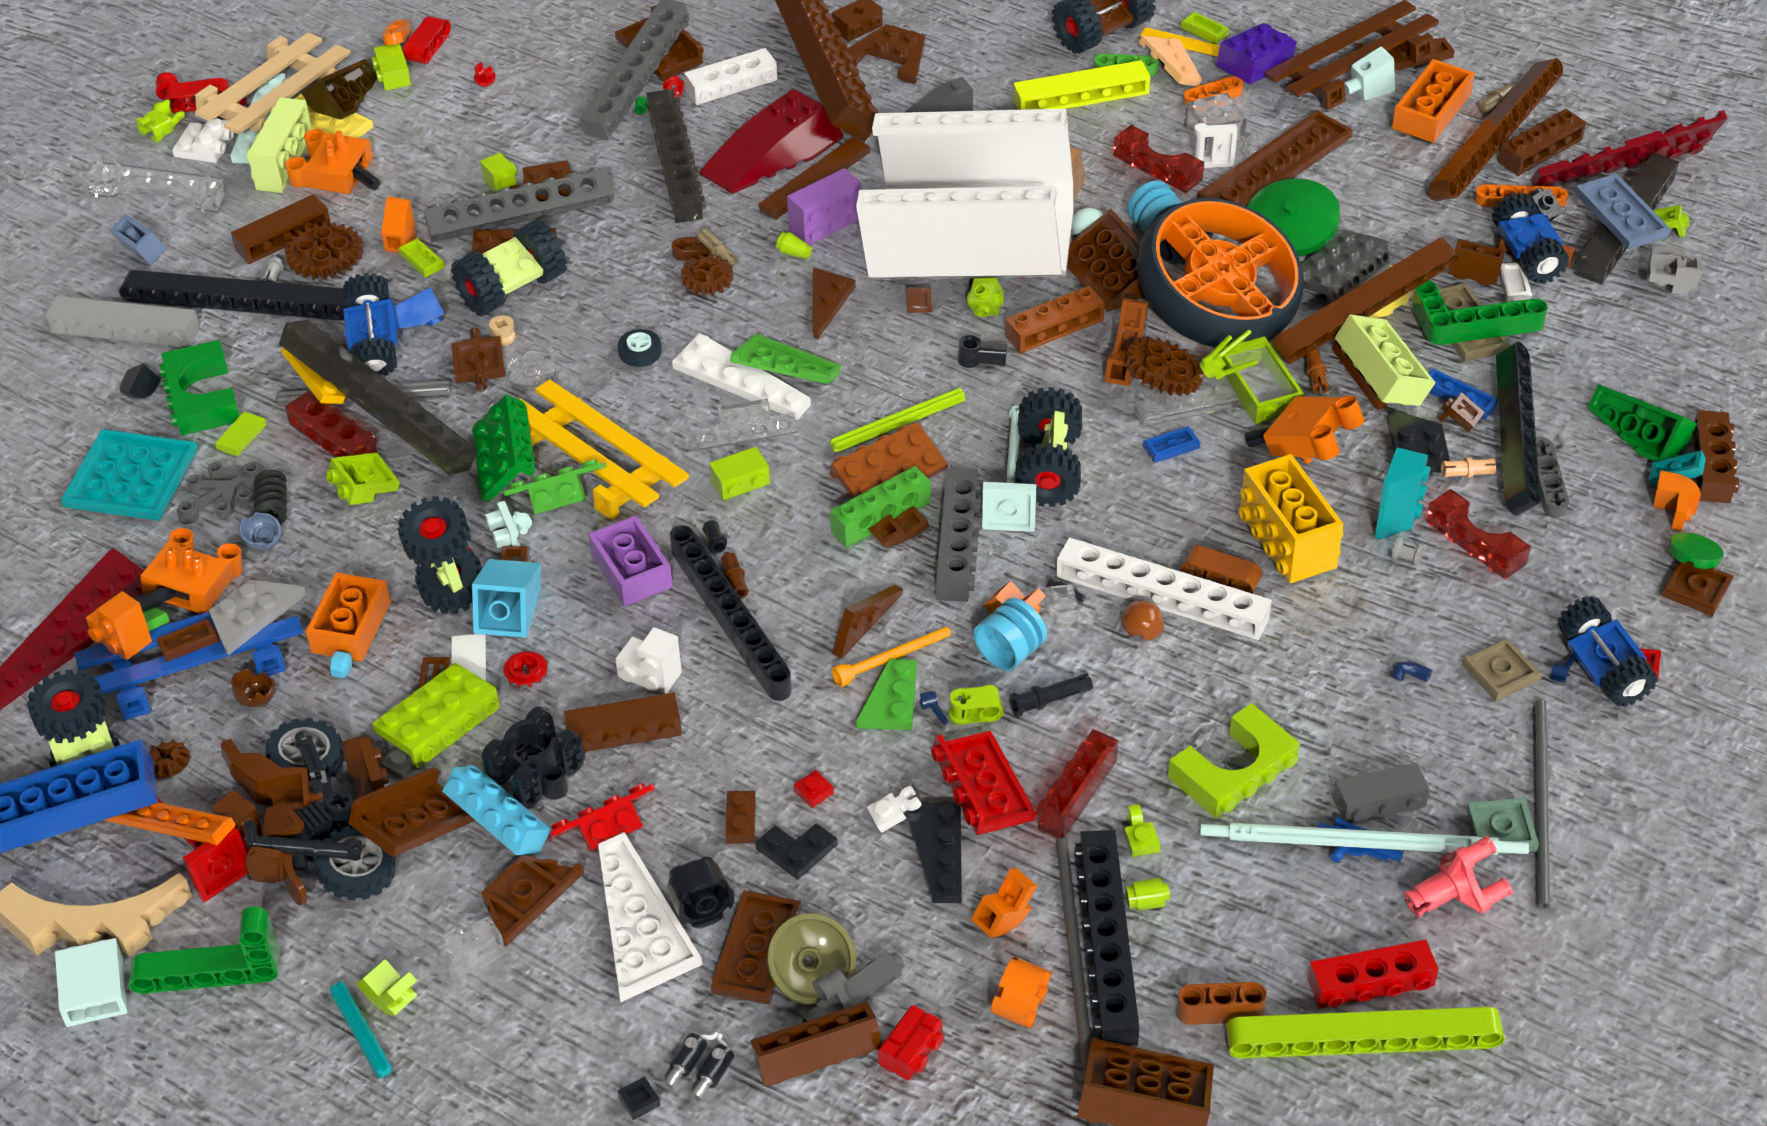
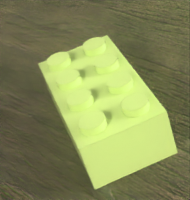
[247,97,312,193]
[1335,315,1435,406]

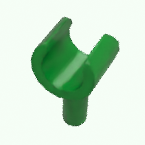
[634,96,666,115]

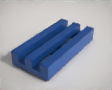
[1143,426,1200,463]

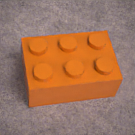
[306,572,391,662]

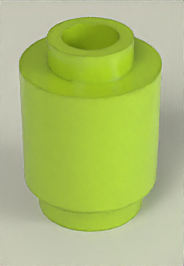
[1125,877,1170,911]

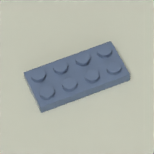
[1575,173,1671,249]

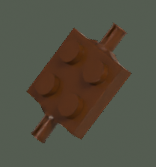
[510,160,587,202]
[451,327,506,391]

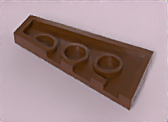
[1354,38,1455,71]

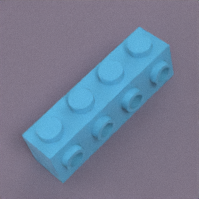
[442,765,551,855]

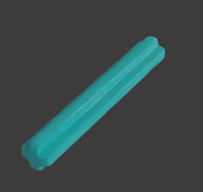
[330,981,393,1078]

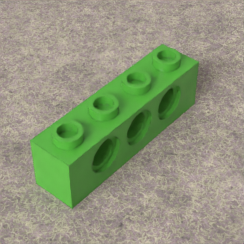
[830,466,931,548]

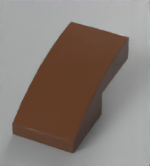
[869,506,930,548]

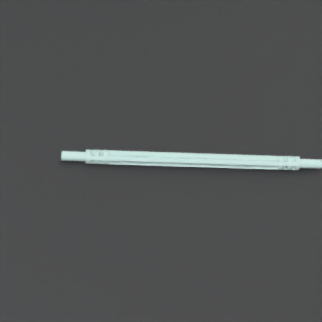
[1201,823,1529,855]

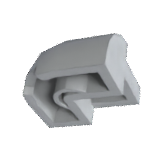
[1647,245,1702,294]

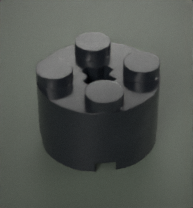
[666,857,735,928]

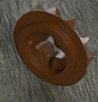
[149,739,190,778]

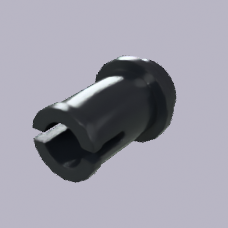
[702,520,728,553]

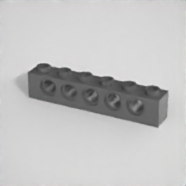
[936,468,983,602]

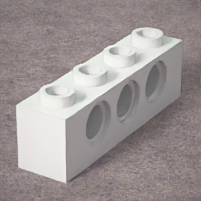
[684,48,777,105]

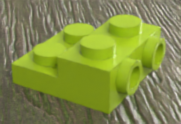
[326,453,400,505]

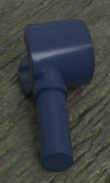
[1550,655,1577,683]
[919,691,949,725]

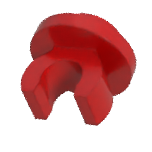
[473,62,496,87]

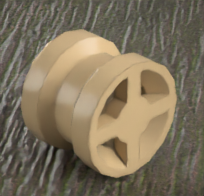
[489,315,516,346]

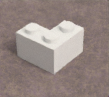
[616,627,682,694]

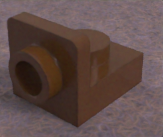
[1438,393,1485,432]

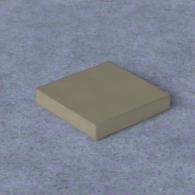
[1462,638,1542,701]

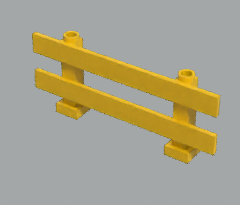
[519,380,689,521]

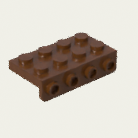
[615,5,704,81]
[348,767,475,857]

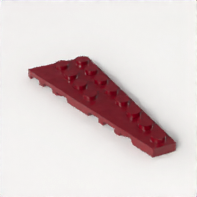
[1531,110,1728,186]
[0,548,144,710]

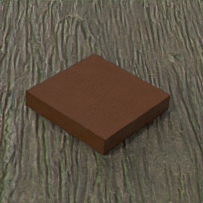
[1661,561,1734,616]

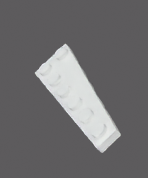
[672,333,811,420]

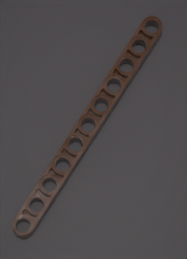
[1429,58,1563,201]

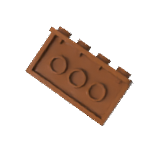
[830,422,948,499]

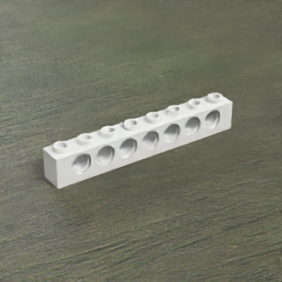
[1057,537,1272,640]

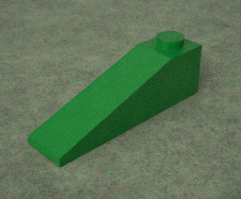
[1588,384,1697,462]

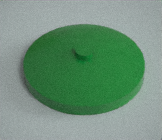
[1247,178,1341,256]

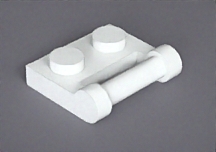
[1192,123,1237,168]

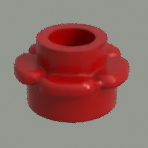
[663,76,684,98]

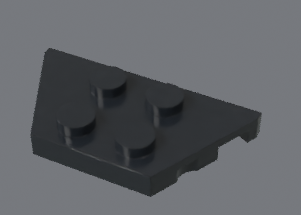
[1387,409,1450,476]

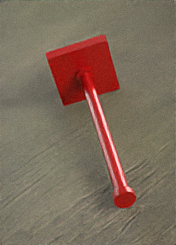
[158,798,247,903]

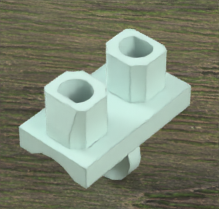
[485,501,532,549]

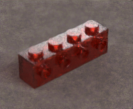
[1036,729,1118,839]

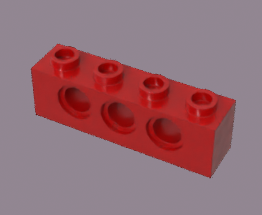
[1307,939,1439,1009]

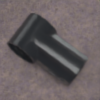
[958,335,1008,368]

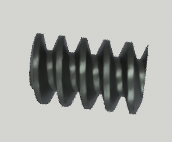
[253,469,287,525]

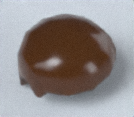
[231,668,276,707]

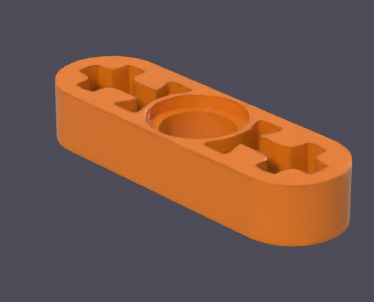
[382,19,411,45]
[1183,76,1243,110]

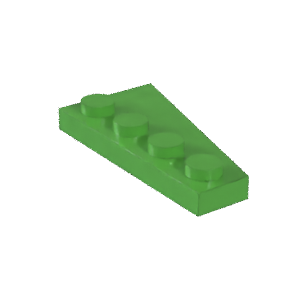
[730,334,841,384]

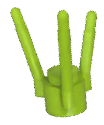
[1199,330,1258,380]

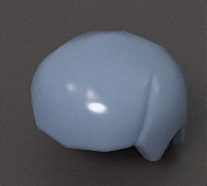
[238,512,282,551]

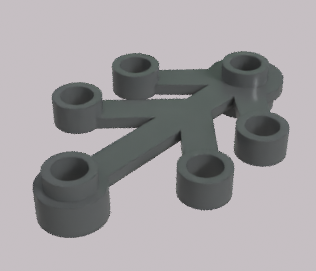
[177,462,265,524]

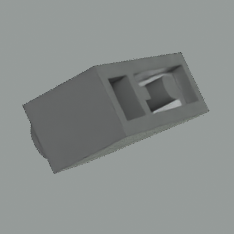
[904,77,973,113]

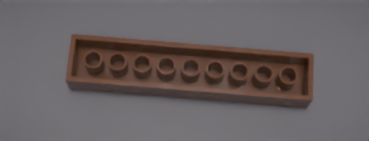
[775,0,878,142]

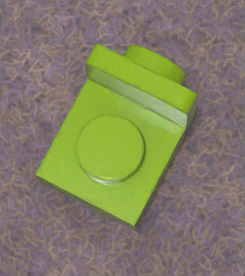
[1653,205,1690,237]

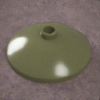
[767,913,857,1005]

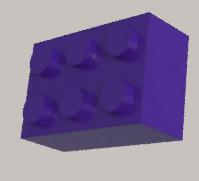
[1216,23,1297,85]

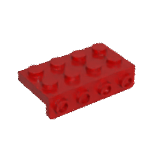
[931,730,1036,835]

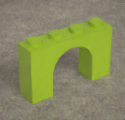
[1168,703,1300,819]

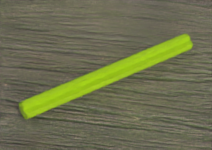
[830,388,965,453]

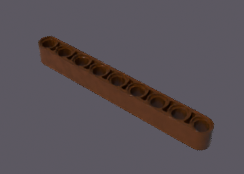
[1271,237,1459,364]

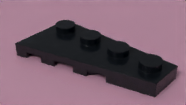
[904,802,962,903]

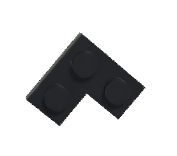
[755,823,838,880]

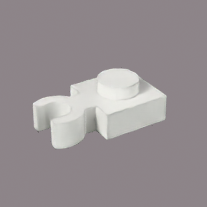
[867,786,922,833]

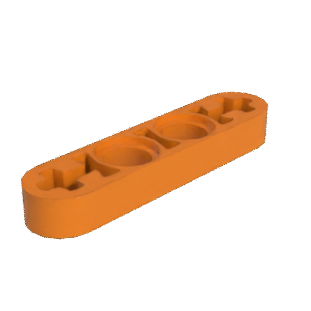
[1474,184,1568,207]

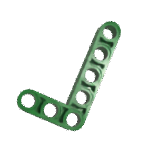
[1412,280,1548,345]
[129,906,279,994]

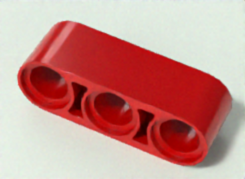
[403,16,451,64]
[165,78,230,113]

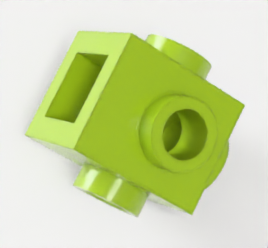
[967,278,1004,317]

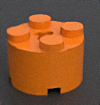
[990,956,1052,1029]

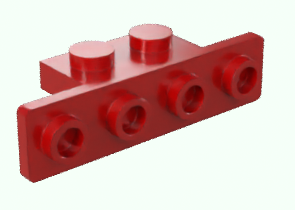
[547,783,656,852]

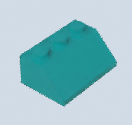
[1375,447,1431,540]

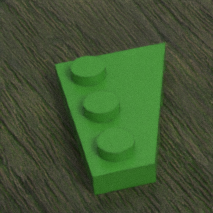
[856,659,917,730]

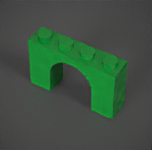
[158,340,240,436]

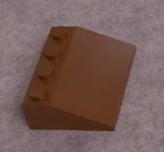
[1067,209,1172,312]
[1077,1038,1214,1126]

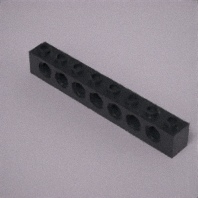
[1075,830,1140,1046]

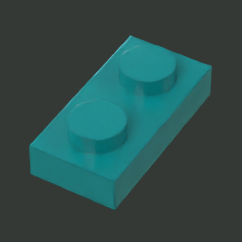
[1649,450,1706,487]

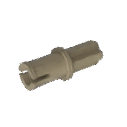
[1478,83,1514,113]
[697,228,739,267]

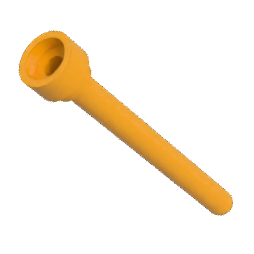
[831,627,951,688]

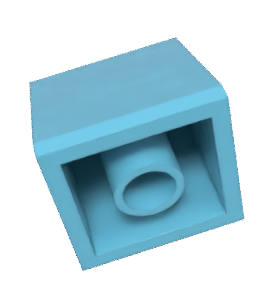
[472,559,541,638]

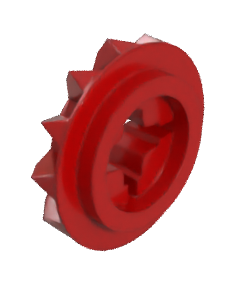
[503,651,548,688]

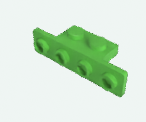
[503,459,607,514]

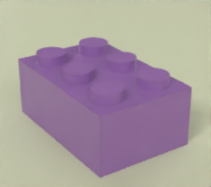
[787,168,861,245]
[588,515,673,607]

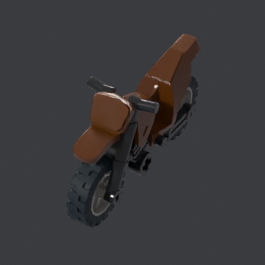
[221,718,396,906]

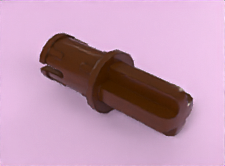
[721,551,749,599]

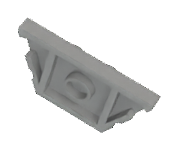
[209,580,306,655]

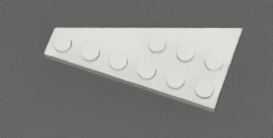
[598,832,702,1002]

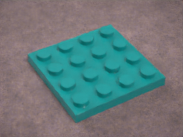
[61,429,198,521]

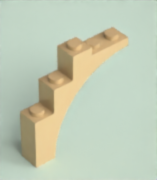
[0,873,192,957]

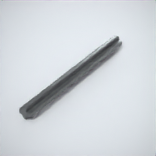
[276,380,451,407]

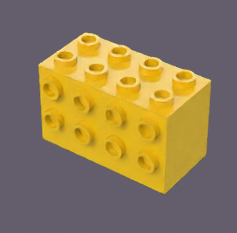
[1238,454,1343,584]

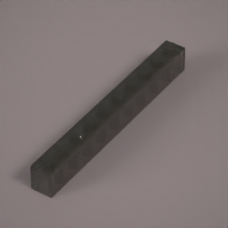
[279,320,478,475]

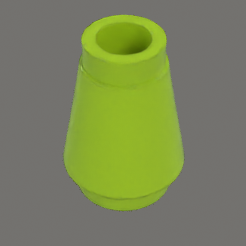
[776,231,813,260]

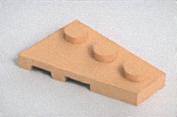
[1138,35,1202,86]

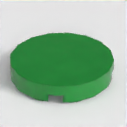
[1668,532,1723,569]

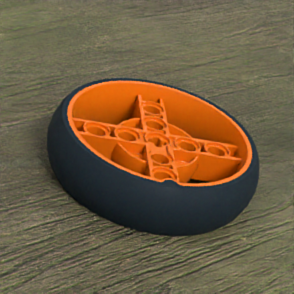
[1137,198,1304,348]

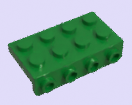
[472,394,536,503]

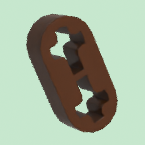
[671,236,714,261]

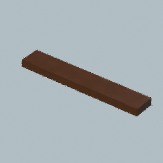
[759,137,870,219]

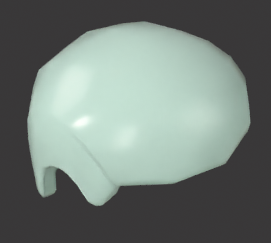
[1071,208,1103,237]

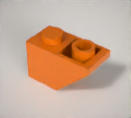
[381,197,417,253]

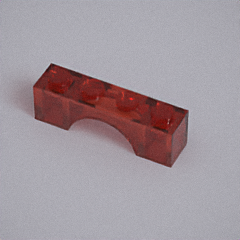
[1113,125,1204,193]
[1426,488,1531,580]

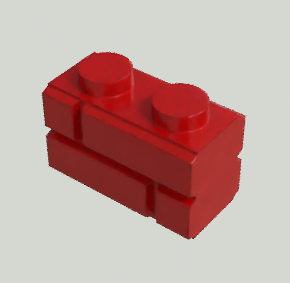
[878,1005,944,1081]

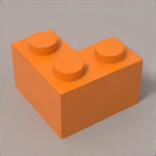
[86,591,152,660]

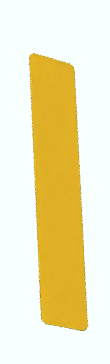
[1139,27,1220,57]

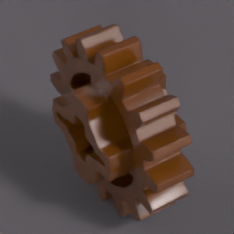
[681,254,733,297]

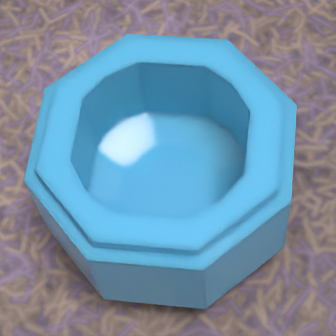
[330,651,353,678]

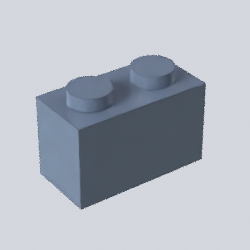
[109,214,167,266]

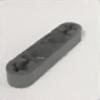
[1536,437,1569,518]

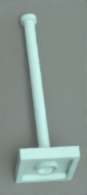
[982,405,1036,532]

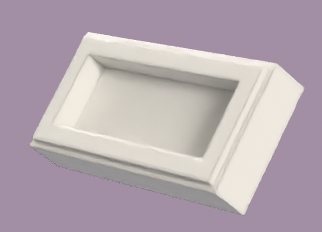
[1499,263,1532,302]

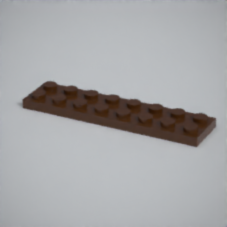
[1197,110,1353,206]

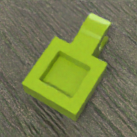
[1124,804,1161,857]

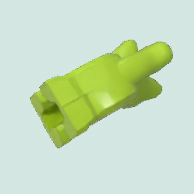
[136,100,185,143]

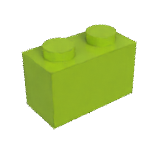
[371,43,411,91]
[709,447,770,501]

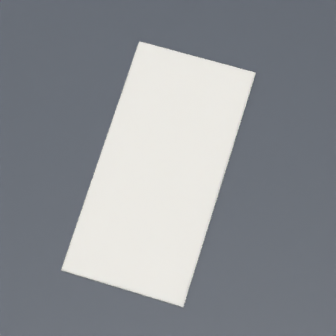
[452,634,486,681]

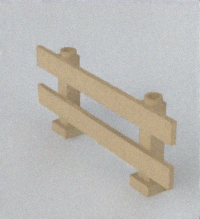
[195,32,351,134]

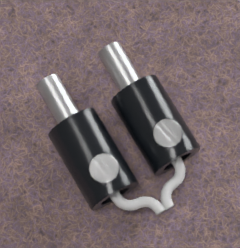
[664,1032,735,1101]

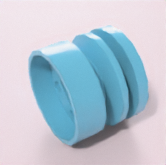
[1127,181,1182,234]
[973,598,1047,671]

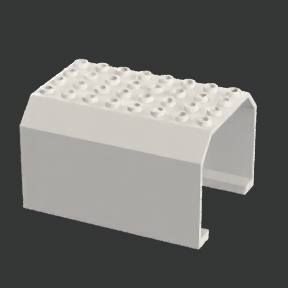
[856,109,1073,280]

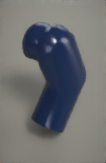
[1390,662,1433,682]

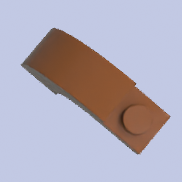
[1104,298,1149,386]

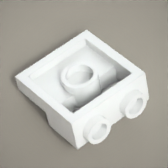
[172,118,234,163]

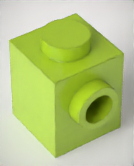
[480,153,517,192]

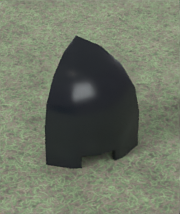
[120,364,161,399]

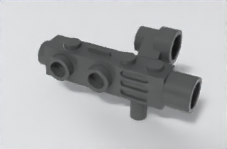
[801,951,905,1022]

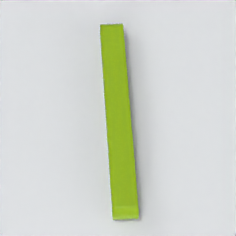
[1225,1007,1505,1058]

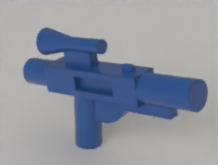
[1318,816,1404,863]

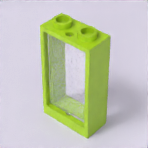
[1220,336,1304,424]

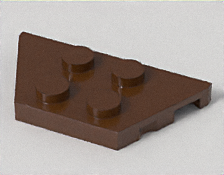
[481,855,584,947]

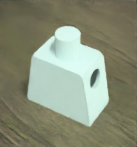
[1345,46,1395,101]

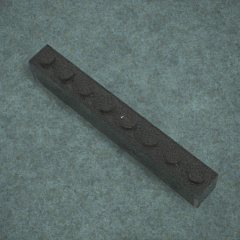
[1574,153,1679,285]

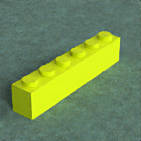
[1013,60,1150,110]

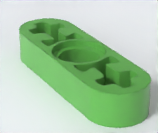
[1094,54,1159,77]

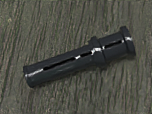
[1009,673,1093,718]

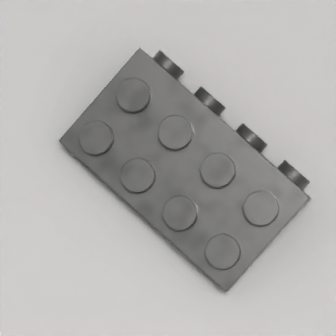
[1301,230,1390,304]

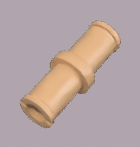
[1441,457,1496,478]

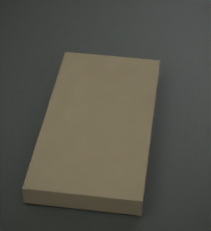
[1438,283,1510,362]

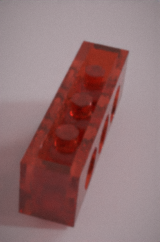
[285,391,377,458]

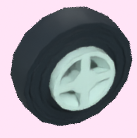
[618,329,662,367]

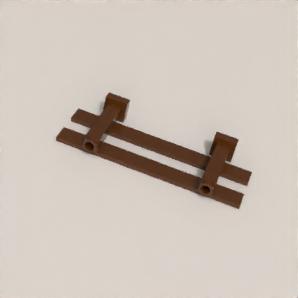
[1264,0,1439,110]

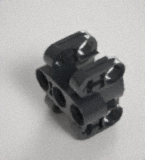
[482,706,584,809]

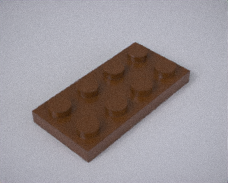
[711,890,801,1005]

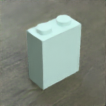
[55,938,128,1027]

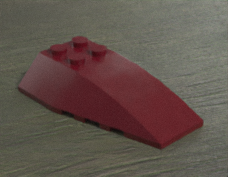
[699,89,844,194]

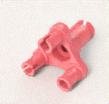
[1403,835,1513,918]

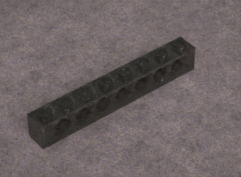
[646,89,706,223]

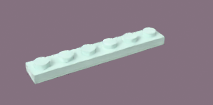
[230,73,286,164]

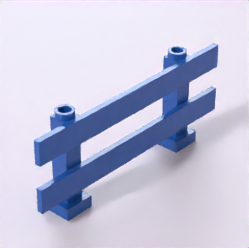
[74,612,303,721]

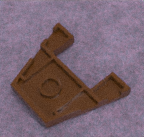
[847,24,926,84]

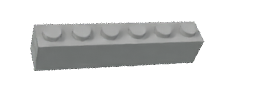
[46,296,200,347]

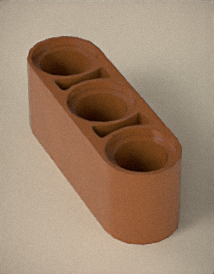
[1180,545,1263,594]
[1176,982,1267,1025]

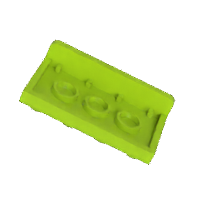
[372,662,500,768]

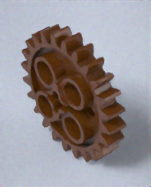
[285,222,363,280]
[1124,337,1205,397]

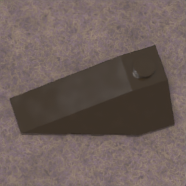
[301,59,377,120]

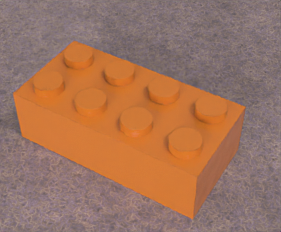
[1392,59,1475,143]

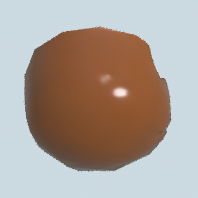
[1121,600,1164,641]

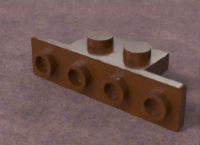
[342,735,389,798]

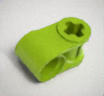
[948,685,1004,725]

